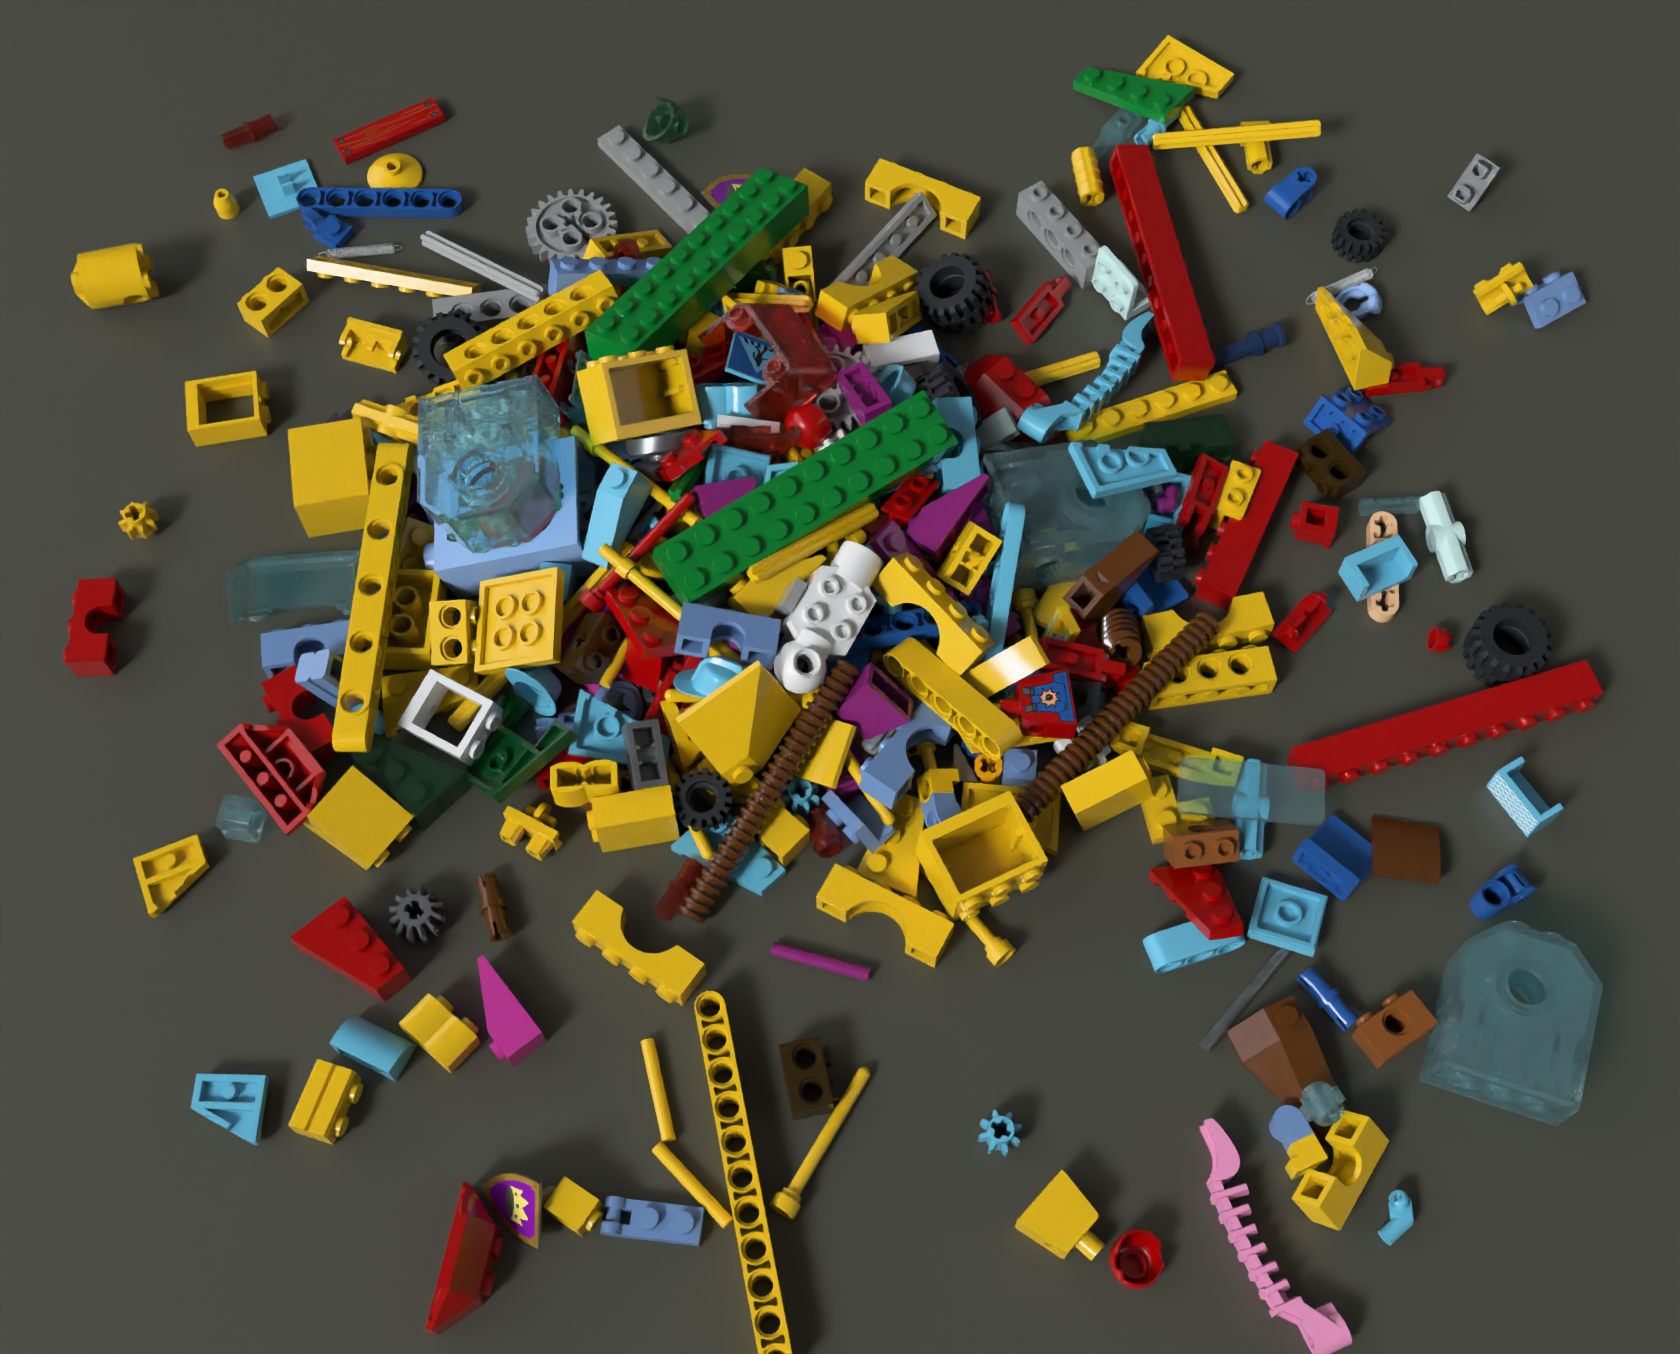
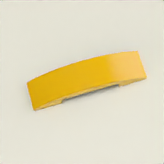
[1109,721,1244,788]

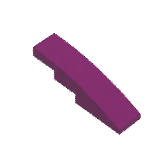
[835,361,892,426]

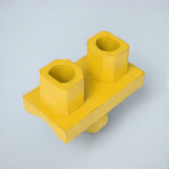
[1473,262,1534,315]
[500,802,563,861]

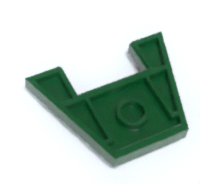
[461,691,579,804]

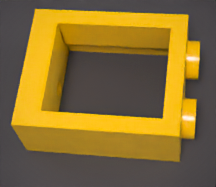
[185,371,271,447]

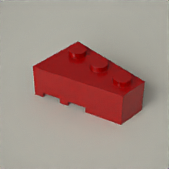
[289,895,412,1002]

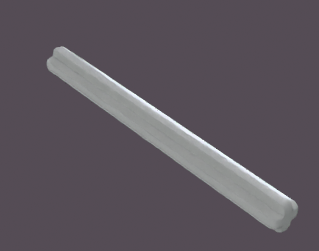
[420,230,547,303]

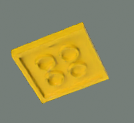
[474,567,565,675]

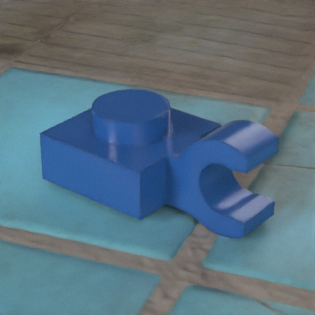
[301,207,355,253]

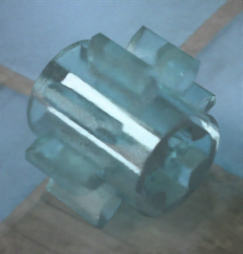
[1299,1081,1346,1126]

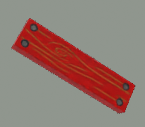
[333,97,446,165]

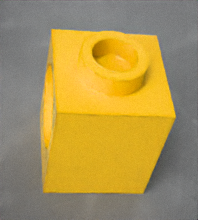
[543,1176,603,1237]

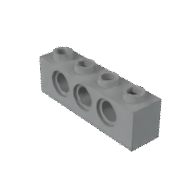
[1016,180,1101,289]
[432,284,550,345]

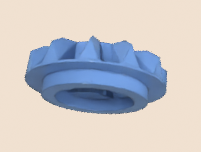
[593,680,643,721]

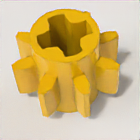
[118,501,160,540]

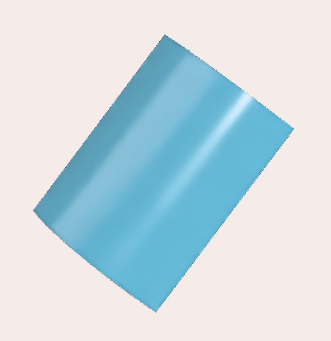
[329,1015,417,1082]

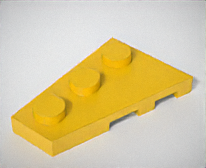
[1136,35,1234,99]

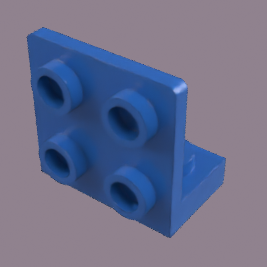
[1303,386,1392,456]
[1118,565,1189,626]
[1291,814,1372,903]

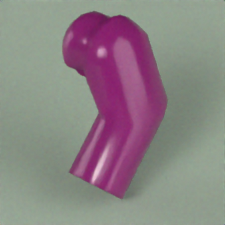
[1156,485,1180,514]

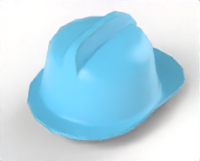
[877,364,916,408]
[673,656,744,698]
[505,665,562,716]

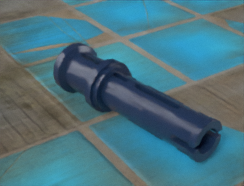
[1210,322,1286,371]

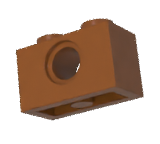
[1162,818,1240,869]
[1351,989,1439,1070]

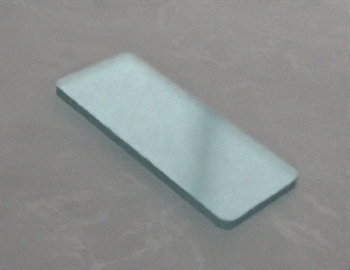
[1177,757,1325,826]

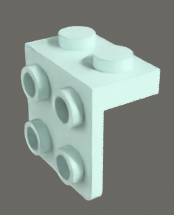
[1092,245,1150,321]

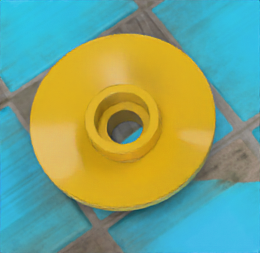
[367,153,423,188]

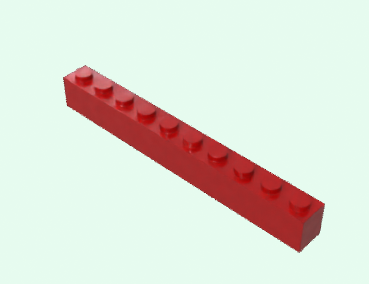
[1108,144,1215,381]
[1286,660,1604,794]

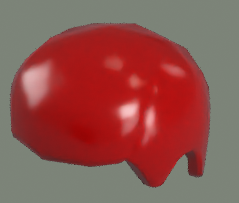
[784,403,832,450]
[1109,1228,1165,1290]

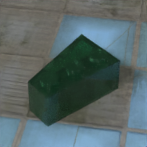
[1138,414,1237,474]
[351,733,472,831]

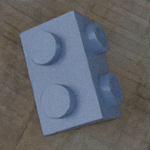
[1515,271,1586,329]
[821,789,896,854]

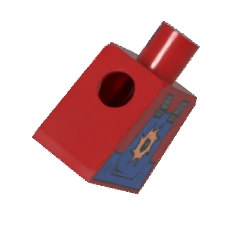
[998,669,1077,739]

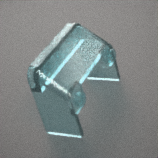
[224,550,361,624]

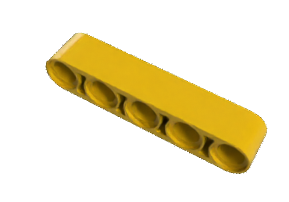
[883,637,1022,760]

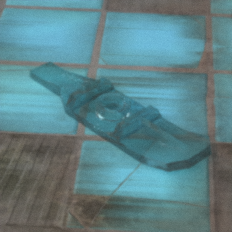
[1091,108,1148,160]

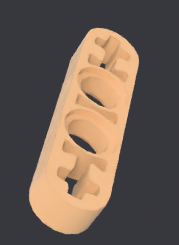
[1366,511,1399,623]

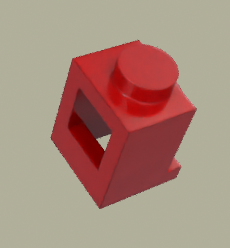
[1289,501,1339,549]

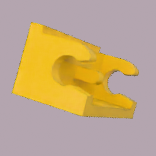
[339,317,408,373]

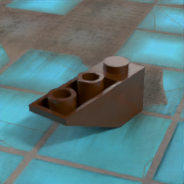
[1063,530,1160,622]

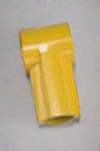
[1239,120,1273,174]

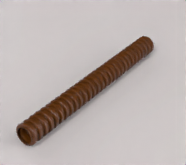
[1015,611,1220,823]
[678,658,860,923]

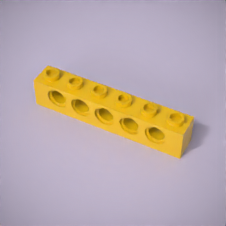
[443,269,619,394]

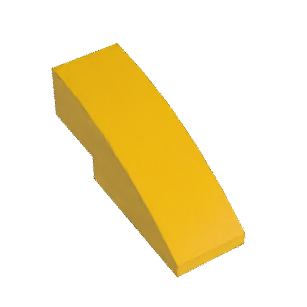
[960,634,1050,699]

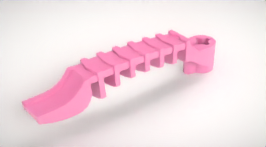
[1199,1118,1352,1354]

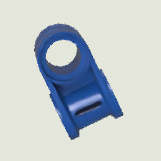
[1264,167,1317,220]
[1469,862,1538,920]

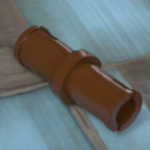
[475,873,511,942]

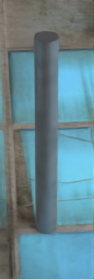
[1199,947,1292,1052]

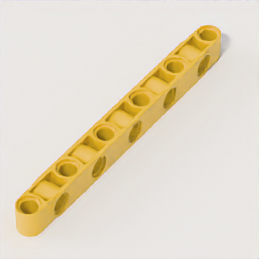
[332,443,414,753]

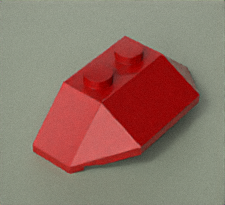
[964,354,1065,449]
[216,723,327,836]
[425,1182,504,1335]

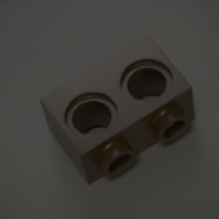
[1295,428,1367,504]
[778,1036,839,1121]

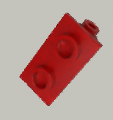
[881,474,940,529]
[1270,592,1333,653]

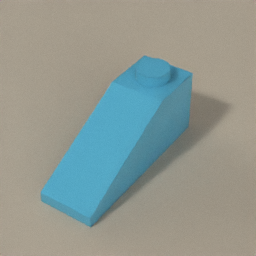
[581,462,653,570]

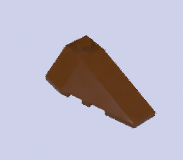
[1225,995,1347,1145]

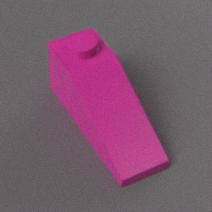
[477,955,547,1067]

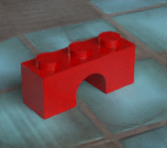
[63,578,126,677]
[260,665,342,764]

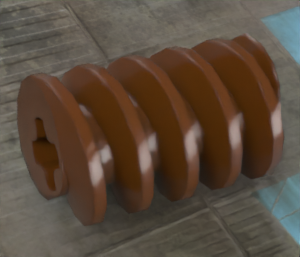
[1100,608,1142,669]

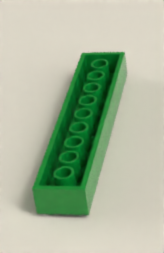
[584,167,810,360]
[652,390,958,605]

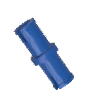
[1296,966,1360,1032]

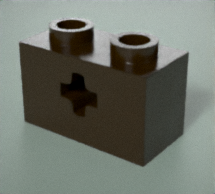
[555,612,626,684]

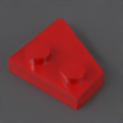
[654,430,728,482]

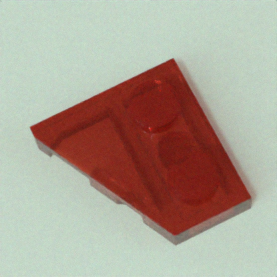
[722,425,800,463]

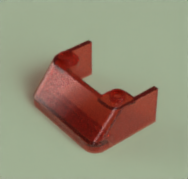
[698,303,837,426]

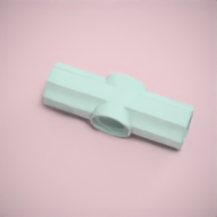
[1418,491,1473,584]

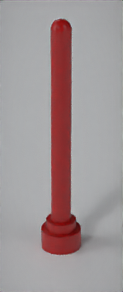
[578,492,695,613]

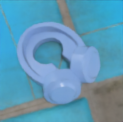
[1336,282,1382,319]

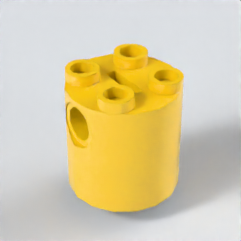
[71,242,159,311]

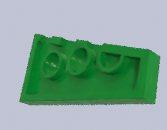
[1073,67,1195,125]

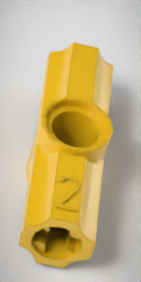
[351,399,439,450]

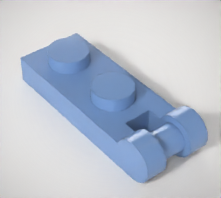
[600,1196,705,1246]

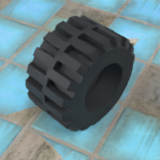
[914,252,994,333]
[412,311,483,386]
[913,361,983,430]
[1462,603,1553,687]

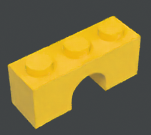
[1291,1109,1389,1231]

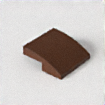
[1369,817,1441,886]

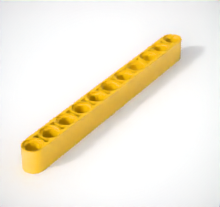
[694,991,792,1354]

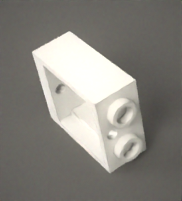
[862,330,940,379]
[397,669,504,766]

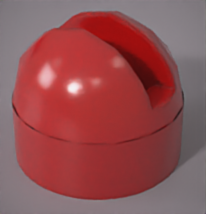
[1427,627,1454,653]

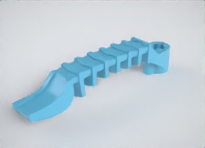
[1017,311,1155,444]

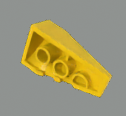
[1315,287,1394,391]

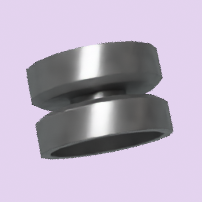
[625,429,692,483]

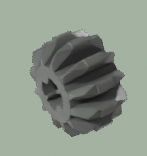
[389,886,446,945]

